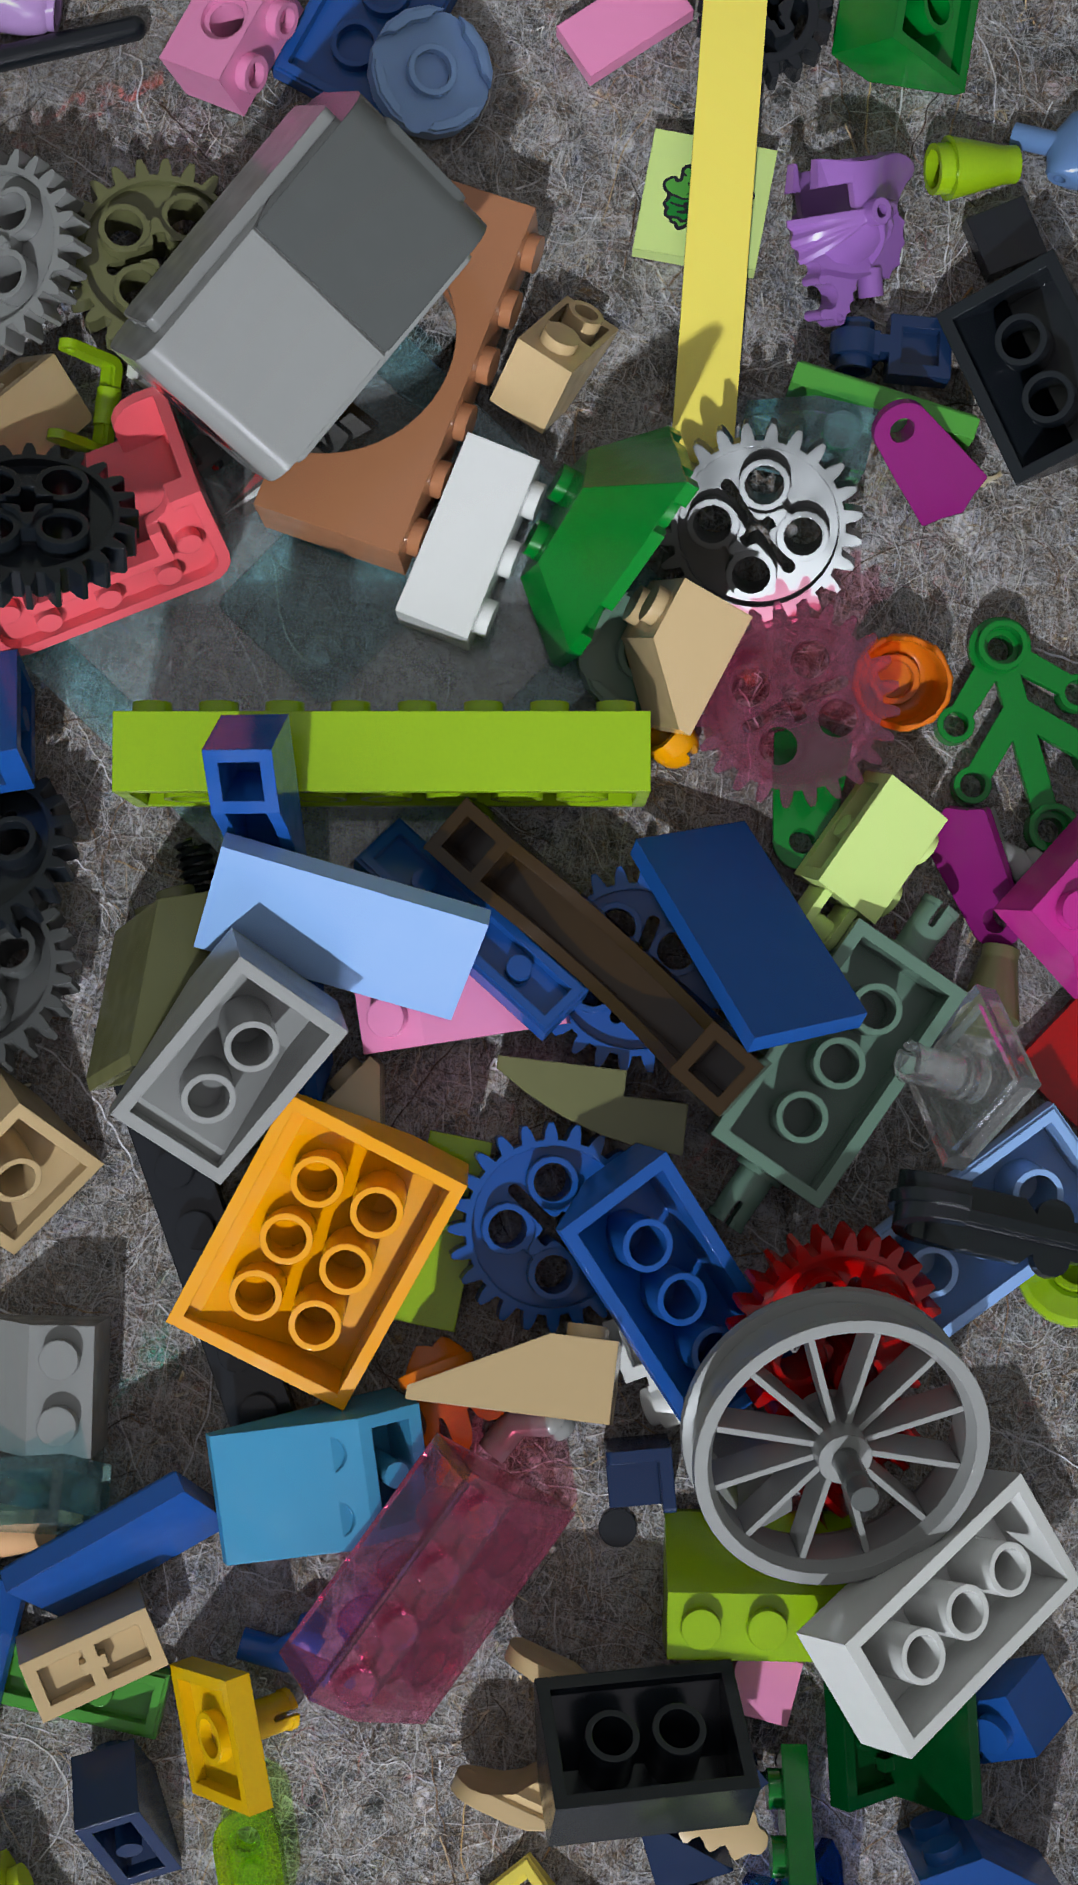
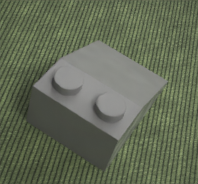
[109,927,349,1185]

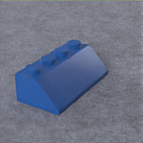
[555,1143,793,1422]

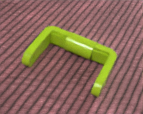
[46,337,123,453]

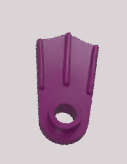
[871,399,987,526]
[931,805,1019,945]

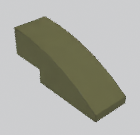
[496,1055,688,1156]

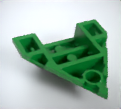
[520,426,699,668]

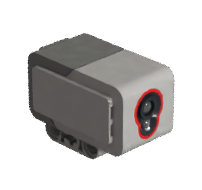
[110,91,487,481]

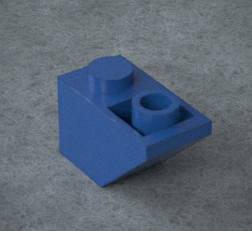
[976,1654,1073,1764]

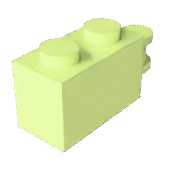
[794,770,948,951]

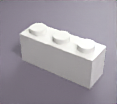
[395,432,547,651]

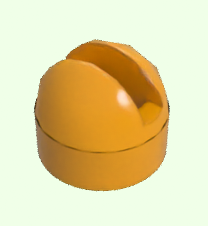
[651,728,699,769]

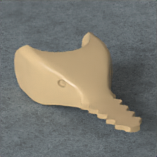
[451,1637,769,1861]

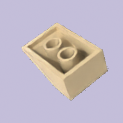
[405,1322,622,1425]

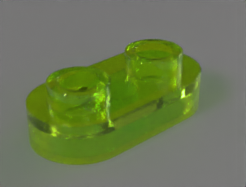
[213,1809,289,1885]

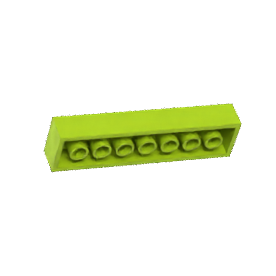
[112,700,651,807]

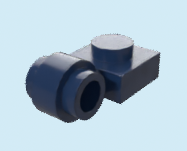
[829,313,952,389]

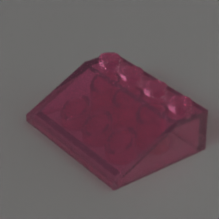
[279,1432,576,1724]

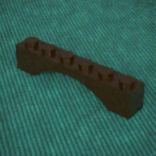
[423,797,772,1117]

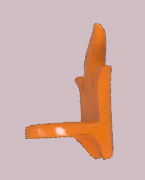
[397,1336,504,1488]

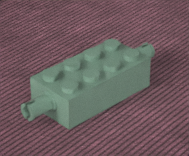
[705,893,968,1234]

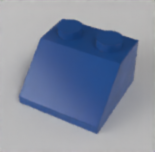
[896,1810,1061,1885]

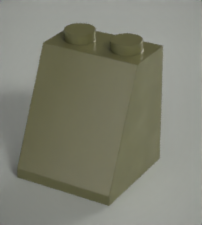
[86,884,211,1091]

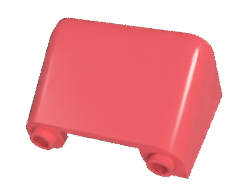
[0,386,231,656]

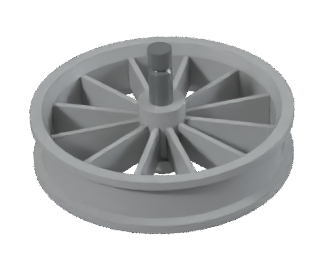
[680,1286,990,1585]

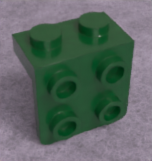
[823,1680,983,1820]

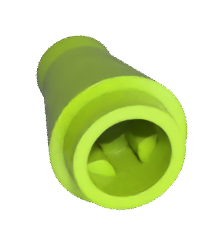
[923,135,1022,201]

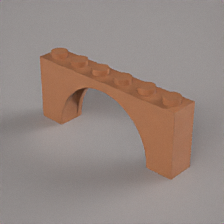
[253,180,545,575]

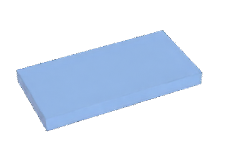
[193,832,491,1020]

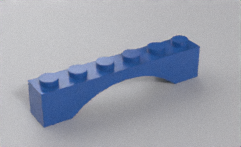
[202,714,334,1101]

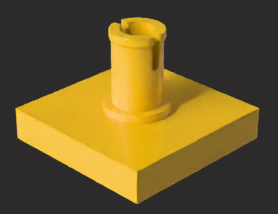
[169,1656,300,1817]

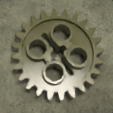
[68,158,219,351]

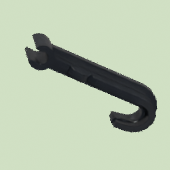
[887,1169,1078,1279]

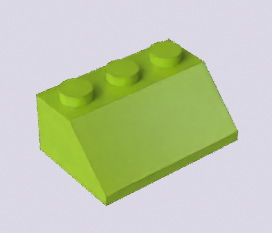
[662,1509,852,1662]

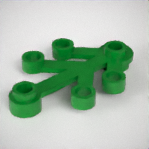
[933,617,1078,853]

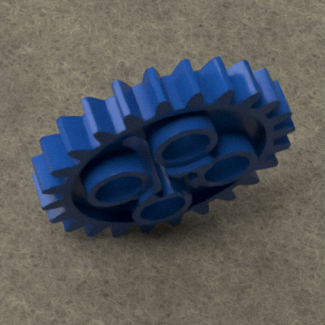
[552,866,721,1073]
[445,1121,624,1333]

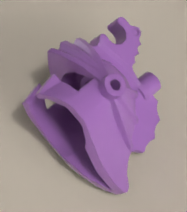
[784,151,914,327]

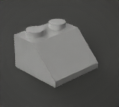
[0,1314,111,1459]

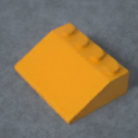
[166,1093,469,1411]

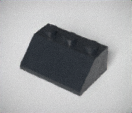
[936,249,1078,486]
[534,1659,761,1847]

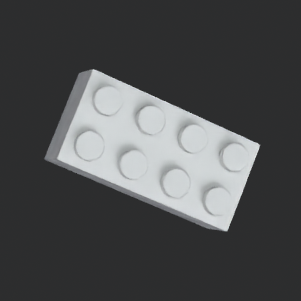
[796,1469,1078,1759]

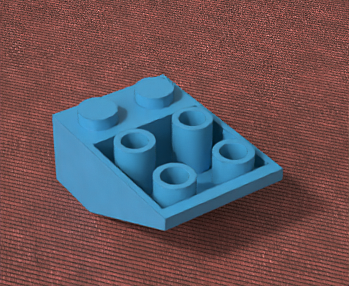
[205,1387,436,1566]

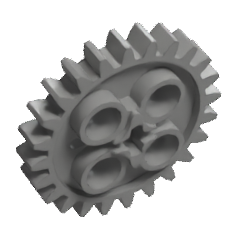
[0,149,92,360]

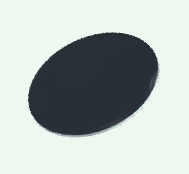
[599,1509,637,1548]

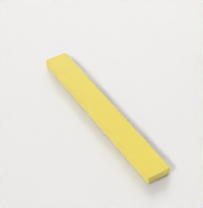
[672,0,768,464]

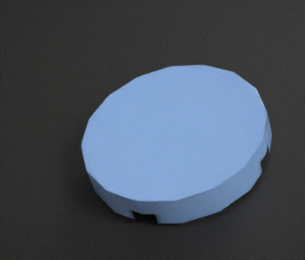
[367,5,493,141]

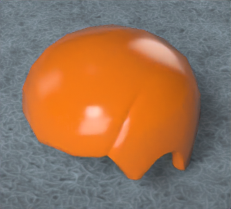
[851,633,954,732]

